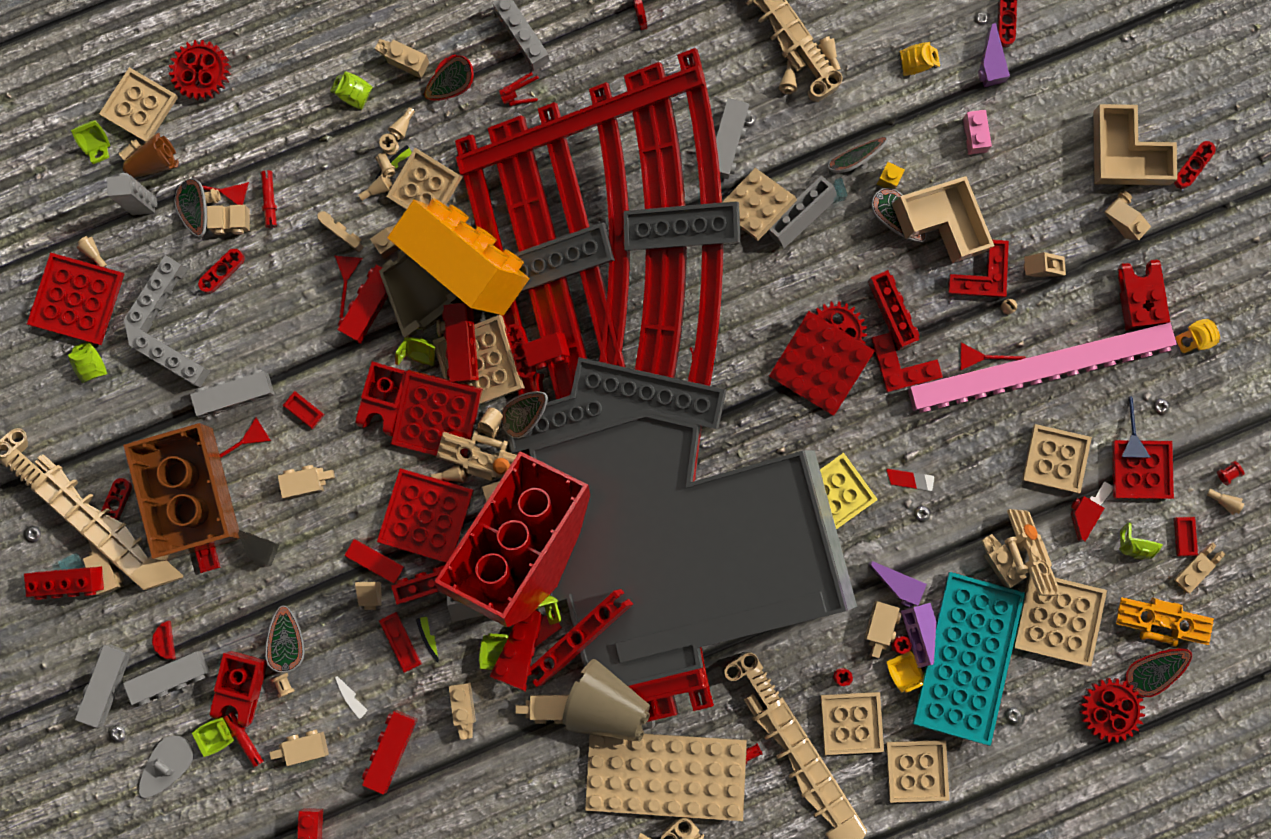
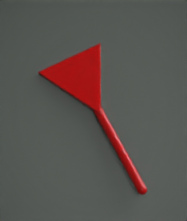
[202,182,249,205]
[334,255,363,319]
[961,342,1026,370]
[219,417,271,458]

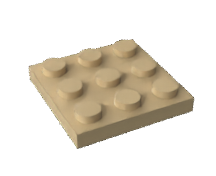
[99,67,178,142]
[386,148,462,209]
[722,168,797,241]
[1022,424,1092,494]
[820,692,884,755]
[886,740,950,803]

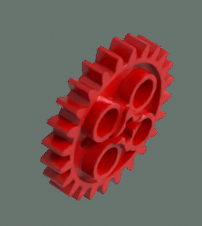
[169,40,231,101]
[815,301,867,344]
[1079,678,1145,742]

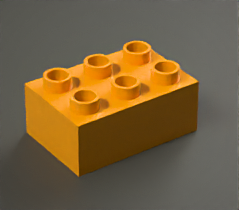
[387,198,530,315]

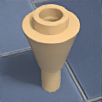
[817,36,841,71]
[779,60,797,94]
[388,107,415,140]
[358,174,393,201]
[77,236,107,267]
[431,465,468,482]
[1207,489,1244,515]

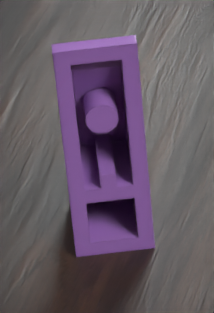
[978,23,1010,87]
[868,561,927,608]
[901,603,936,668]

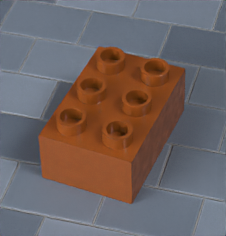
[123,423,241,560]

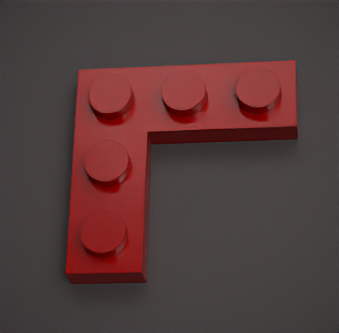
[948,240,1009,298]
[871,332,943,393]

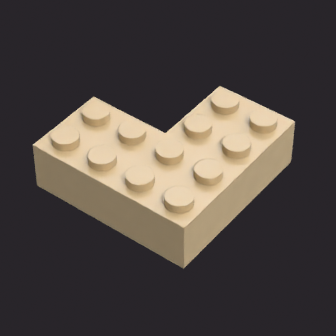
[1093,104,1177,186]
[892,176,994,263]

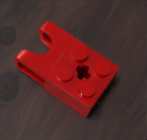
[1117,259,1170,331]
[355,361,407,436]
[210,651,267,727]

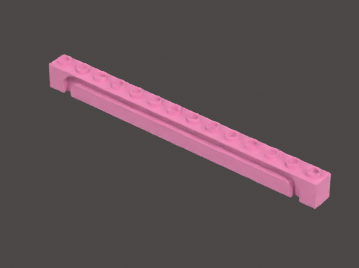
[908,323,1177,413]

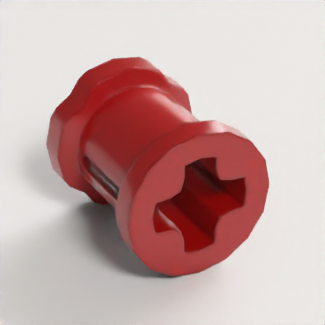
[1217,461,1245,486]
[891,636,912,654]
[833,668,853,687]

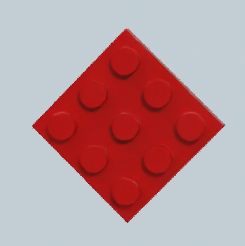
[1112,440,1174,499]

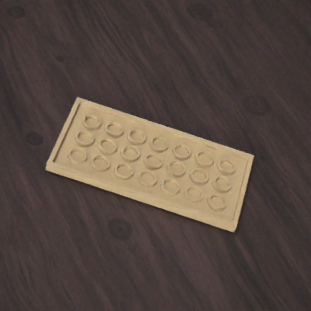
[585,733,747,821]

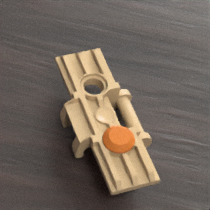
[436,431,517,481]
[1005,509,1060,596]

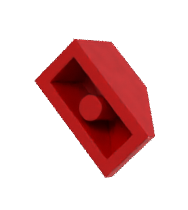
[1071,496,1105,542]

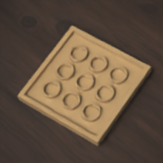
[433,315,524,405]
[1013,573,1107,667]

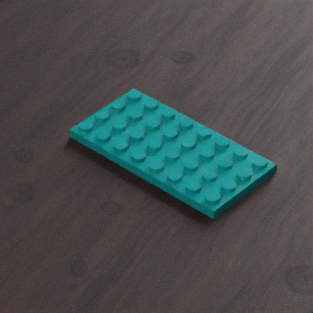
[912,572,1025,746]

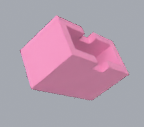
[963,110,992,155]

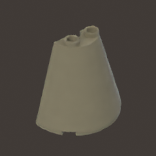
[379,250,459,338]
[563,659,650,742]

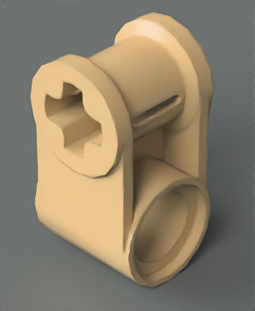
[476,407,503,439]

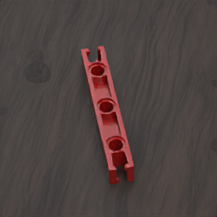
[529,589,633,687]

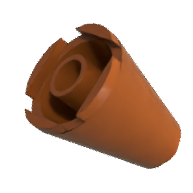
[123,133,179,178]

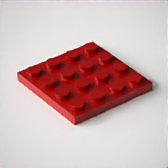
[27,252,125,346]
[769,311,875,416]
[391,370,483,458]
[377,468,474,563]

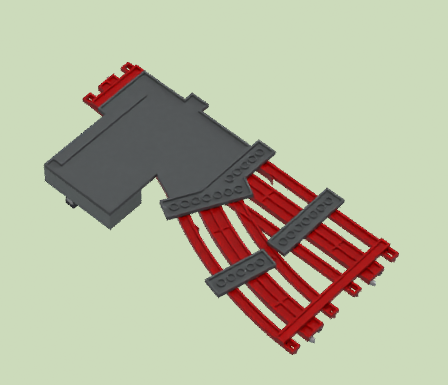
[455,48,857,729]

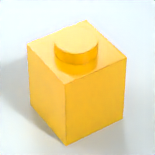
[877,162,905,189]

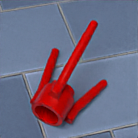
[499,72,539,106]

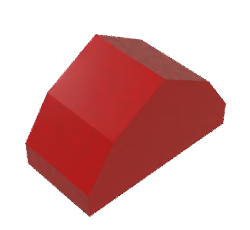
[434,451,590,627]

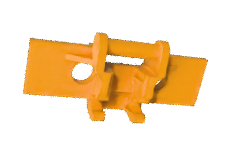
[1116,597,1214,647]

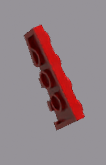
[490,610,543,692]

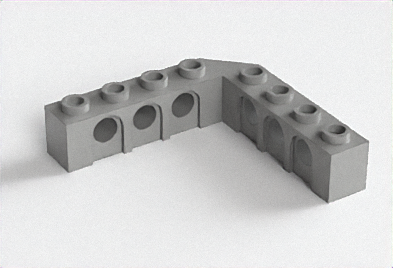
[124,255,211,387]

